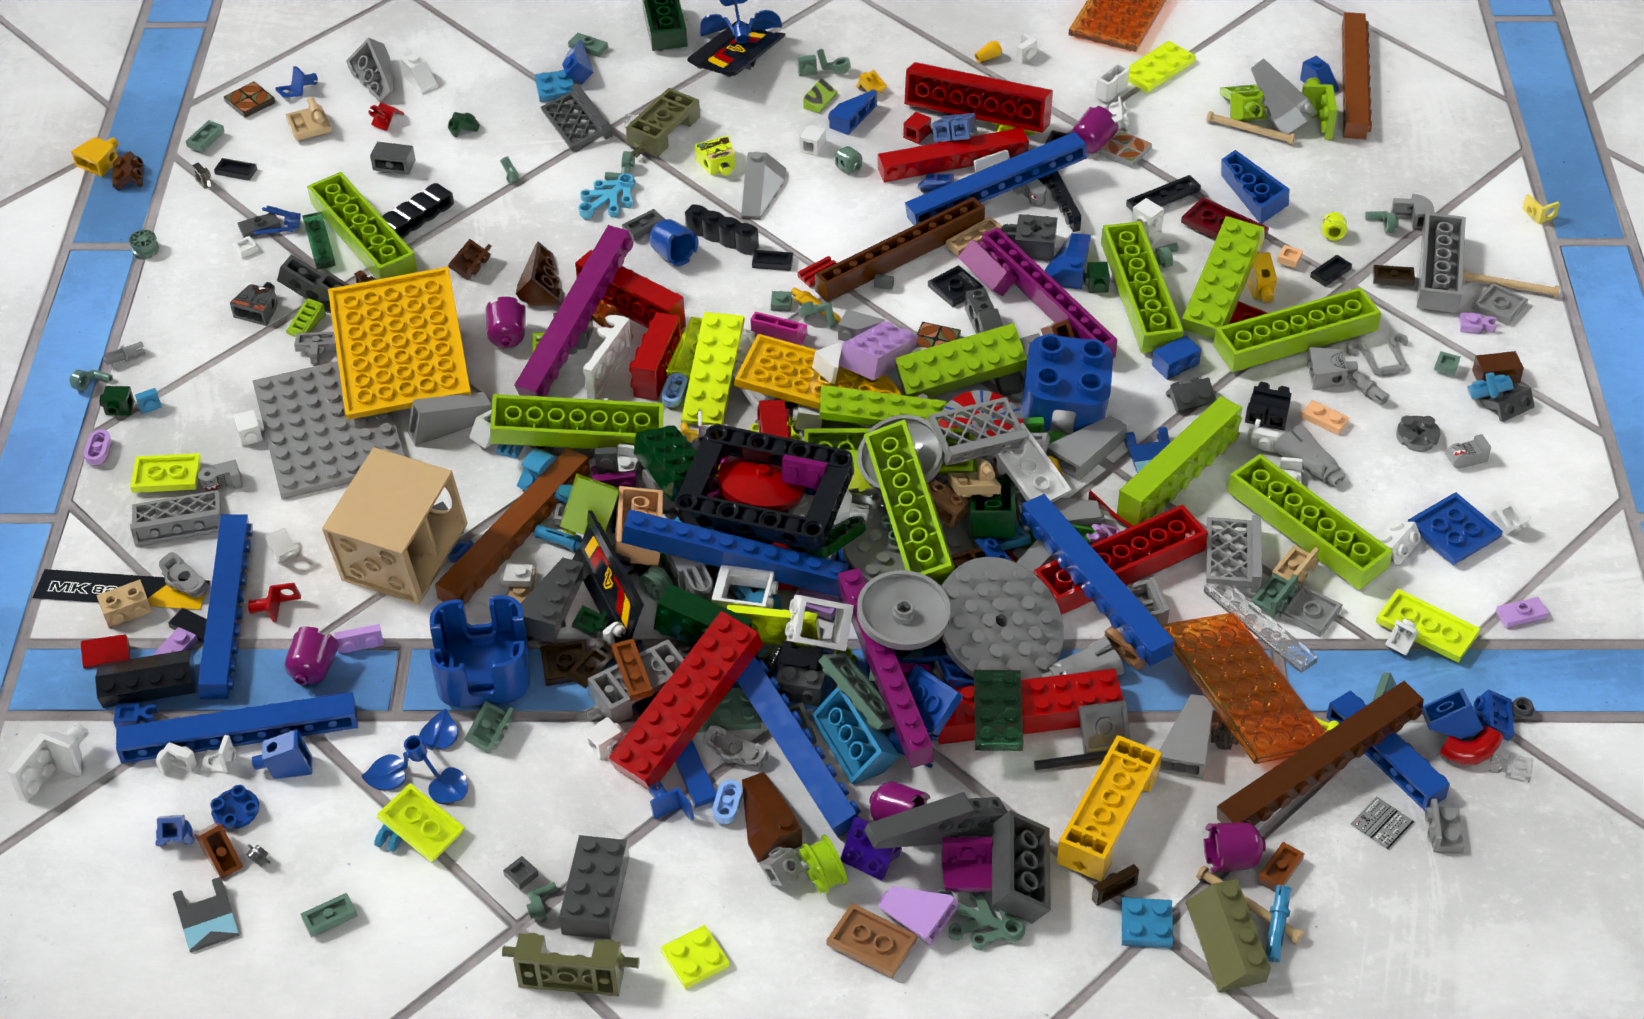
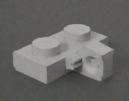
[294,332,336,364]

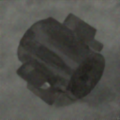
[1211,721,1240,750]

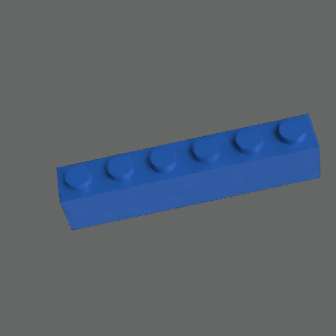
[1326,690,1450,811]

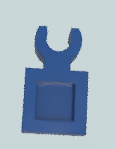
[113,703,158,728]

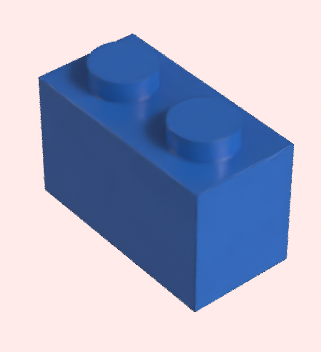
[1152,335,1201,380]

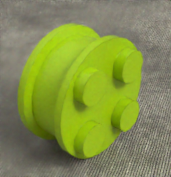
[798,834,848,895]

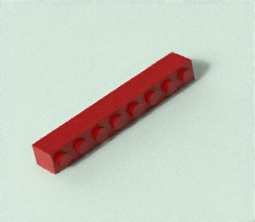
[878,127,1029,182]

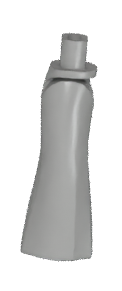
[1274,423,1345,486]
[1041,636,1124,677]

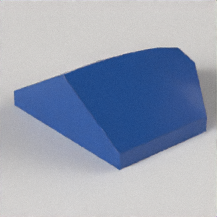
[918,174,954,191]
[937,657,985,688]

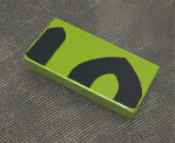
[803,78,837,113]

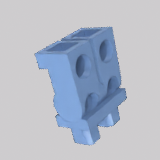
[932,113,977,142]

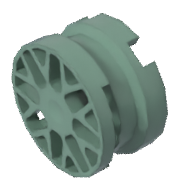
[129,230,159,259]
[638,565,673,601]

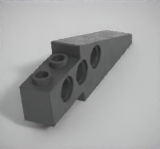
[277,254,349,314]
[965,288,1021,396]
[864,792,1008,849]

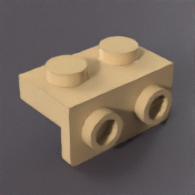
[1271,545,1320,585]

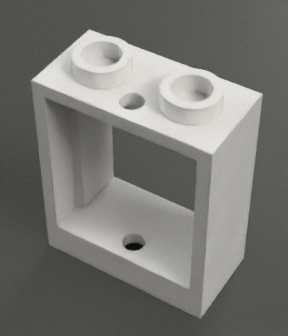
[711,565,778,609]
[785,595,854,651]

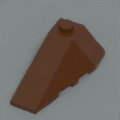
[516,242,563,306]
[742,772,802,863]

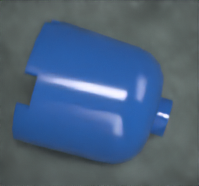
[649,219,699,266]

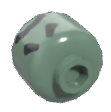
[835,146,863,174]

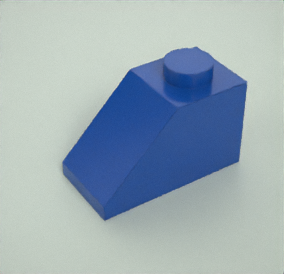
[1300,56,1339,93]

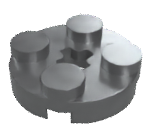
[1396,415,1440,452]
[848,488,886,509]

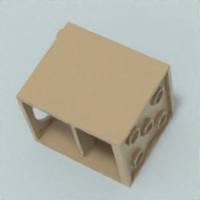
[322,447,468,605]

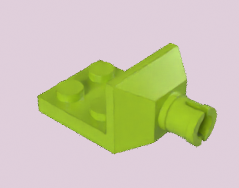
[1302,78,1337,140]
[1220,84,1268,122]

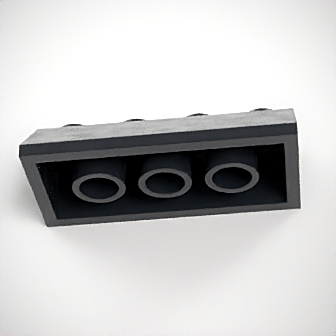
[95,649,196,708]

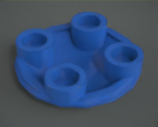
[210,785,259,830]

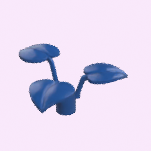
[700,0,782,44]
[361,709,468,804]

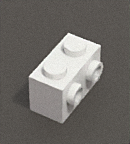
[1132,198,1164,245]

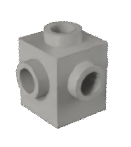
[759,847,804,886]

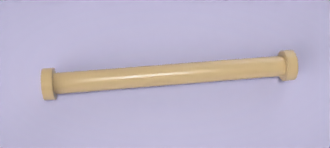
[1206,111,1295,145]
[1462,270,1560,298]
[1196,865,1304,944]

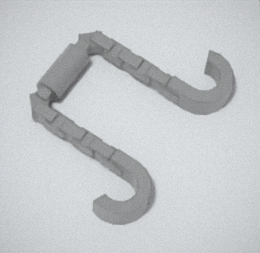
[1347,333,1408,375]

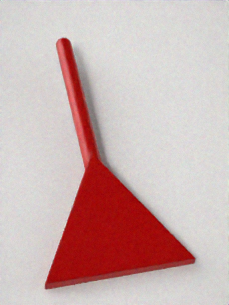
[1088,490,1133,528]

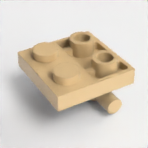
[285,97,332,141]
[947,458,1001,498]

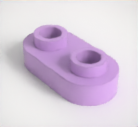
[84,429,112,465]

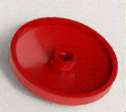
[717,456,805,512]

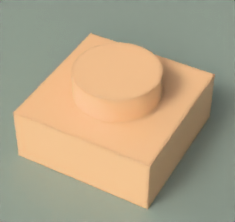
[1277,245,1303,268]

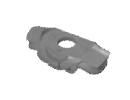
[159,552,208,597]
[703,725,769,767]

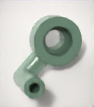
[817,49,851,74]
[605,151,635,180]
[1365,211,1399,233]
[1155,243,1179,268]
[798,302,836,327]
[70,369,113,391]
[526,882,558,922]

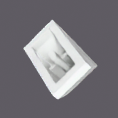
[812,343,842,384]

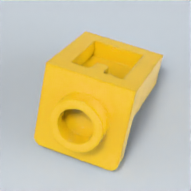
[856,70,887,94]

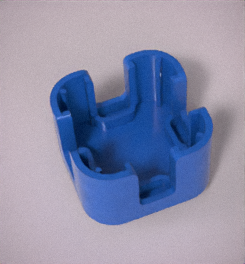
[1020,334,1113,433]
[430,595,530,707]

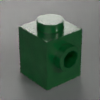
[1084,262,1110,293]
[99,386,135,415]

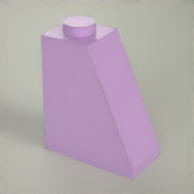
[878,886,960,945]

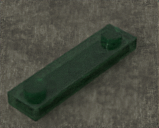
[302,212,336,270]

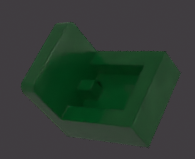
[448,112,480,137]
[572,605,609,639]

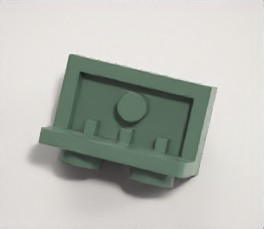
[1250,573,1299,618]
[464,701,514,753]

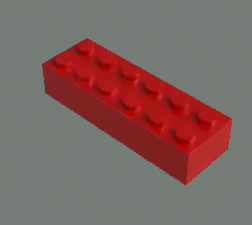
[575,250,686,330]

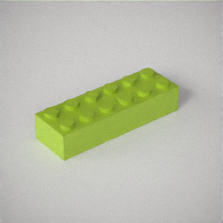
[1182,216,1265,339]
[895,323,1027,398]

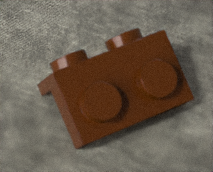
[112,151,144,190]
[448,239,492,280]

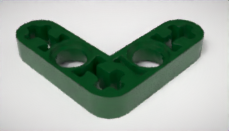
[785,516,866,557]

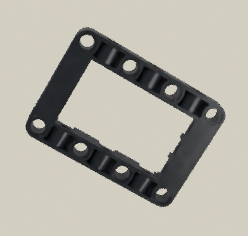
[674,424,855,551]

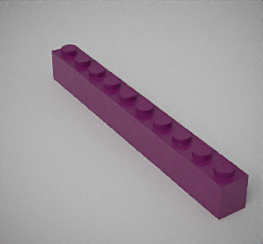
[514,225,634,397]
[981,227,1118,358]
[838,568,933,768]

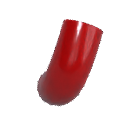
[1438,726,1504,765]

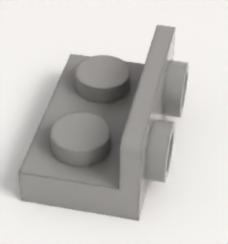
[1425,799,1465,853]

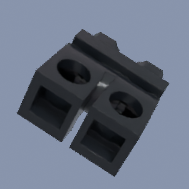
[1245,382,1292,431]
[780,640,833,671]

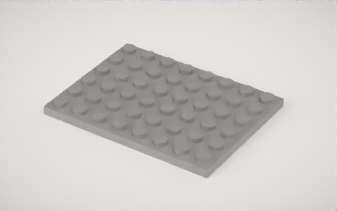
[252,361,405,499]

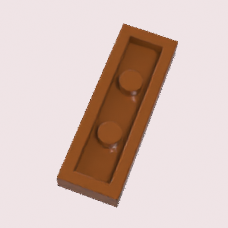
[611,639,653,702]

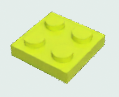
[661,925,730,989]

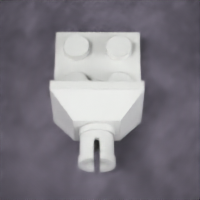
[788,489,869,530]
[7,722,89,803]

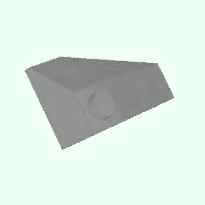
[346,38,393,102]
[1251,58,1317,134]
[741,152,786,219]

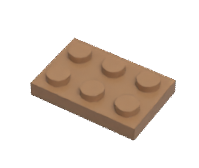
[826,903,917,978]

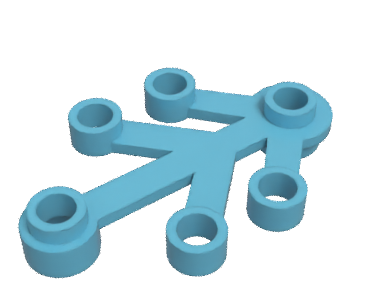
[578,173,636,219]

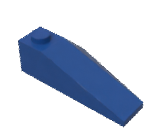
[1045,233,1091,289]

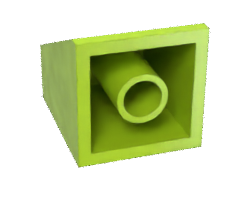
[560,473,619,536]

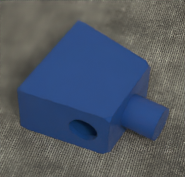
[252,729,312,779]

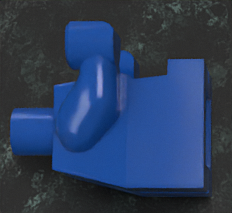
[155,815,195,846]

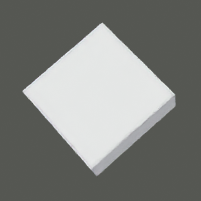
[232,236,259,259]

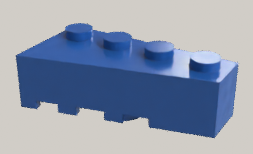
[1221,150,1290,224]

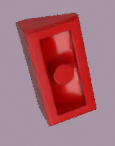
[81,634,130,669]

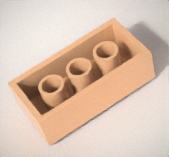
[614,486,663,566]

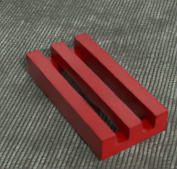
[798,256,836,287]

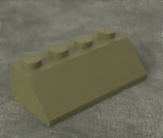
[1186,879,1271,993]

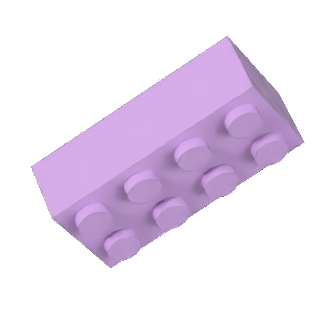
[839,321,918,381]

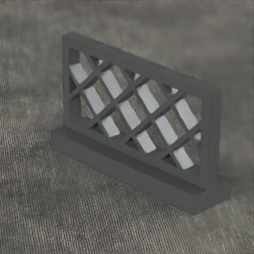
[540,83,612,151]

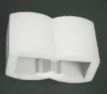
[1096,62,1130,102]

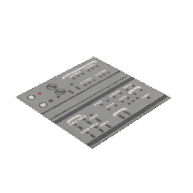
[1351,797,1415,850]

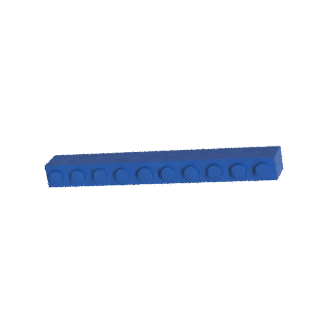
[905,132,1087,225]
[1020,494,1174,667]
[621,509,849,597]
[198,514,253,699]
[737,653,861,838]
[116,692,358,764]

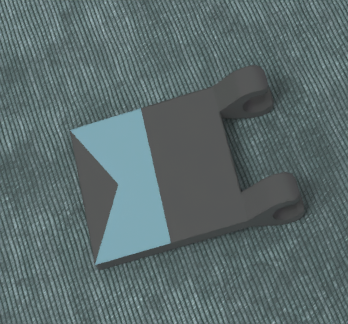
[173,877,239,952]

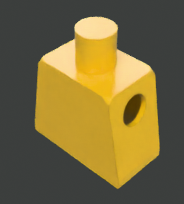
[71,137,119,177]
[1246,252,1277,303]

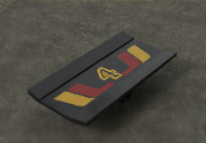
[687,20,786,78]
[572,510,644,643]

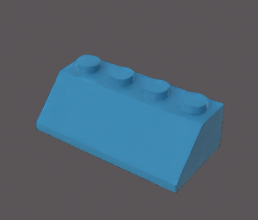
[811,687,900,785]

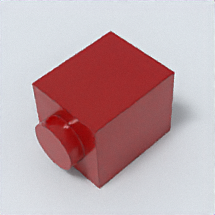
[903,112,931,144]

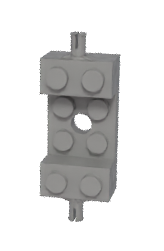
[584,639,684,724]

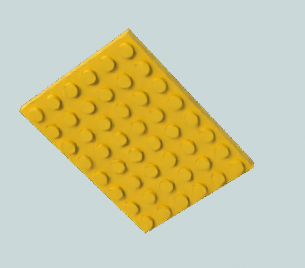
[328,267,471,420]

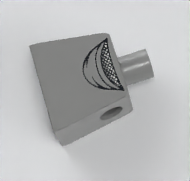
[1307,347,1358,389]

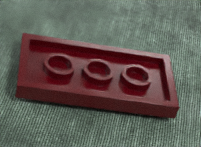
[1181,197,1269,239]

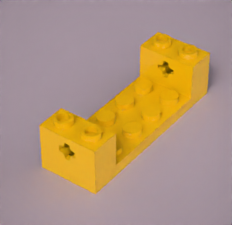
[1057,735,1162,882]

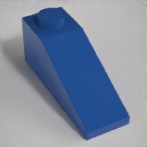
[562,40,594,85]
[828,90,877,135]

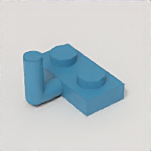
[1467,373,1514,399]

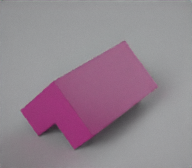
[750,311,807,345]

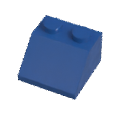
[1422,688,1483,739]

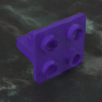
[840,817,902,880]

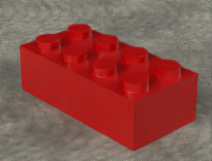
[629,312,681,401]

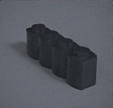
[382,183,454,239]
[685,204,759,255]

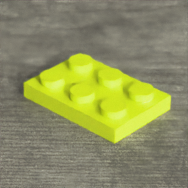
[130,453,201,493]
[377,783,465,863]

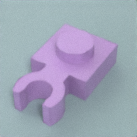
[1459,312,1497,333]

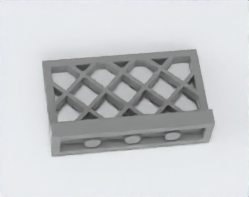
[928,397,1029,466]
[130,490,221,546]
[1206,515,1262,593]

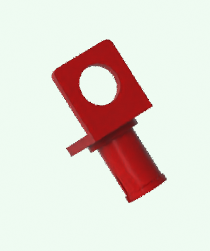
[368,102,404,131]
[248,583,301,622]

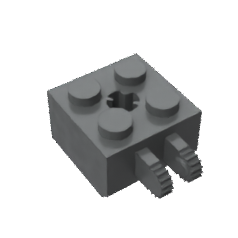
[1001,214,1058,261]

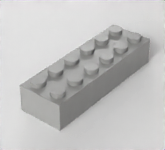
[1417,212,1466,313]

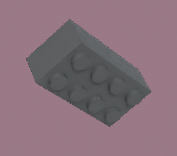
[992,810,1051,924]
[559,835,629,940]

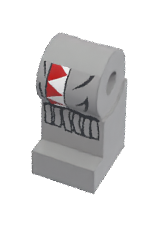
[1013,179,1046,206]
[1445,434,1491,468]
[198,459,243,492]

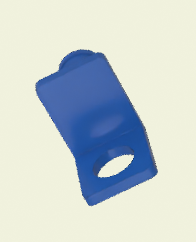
[275,66,318,98]
[649,782,694,821]

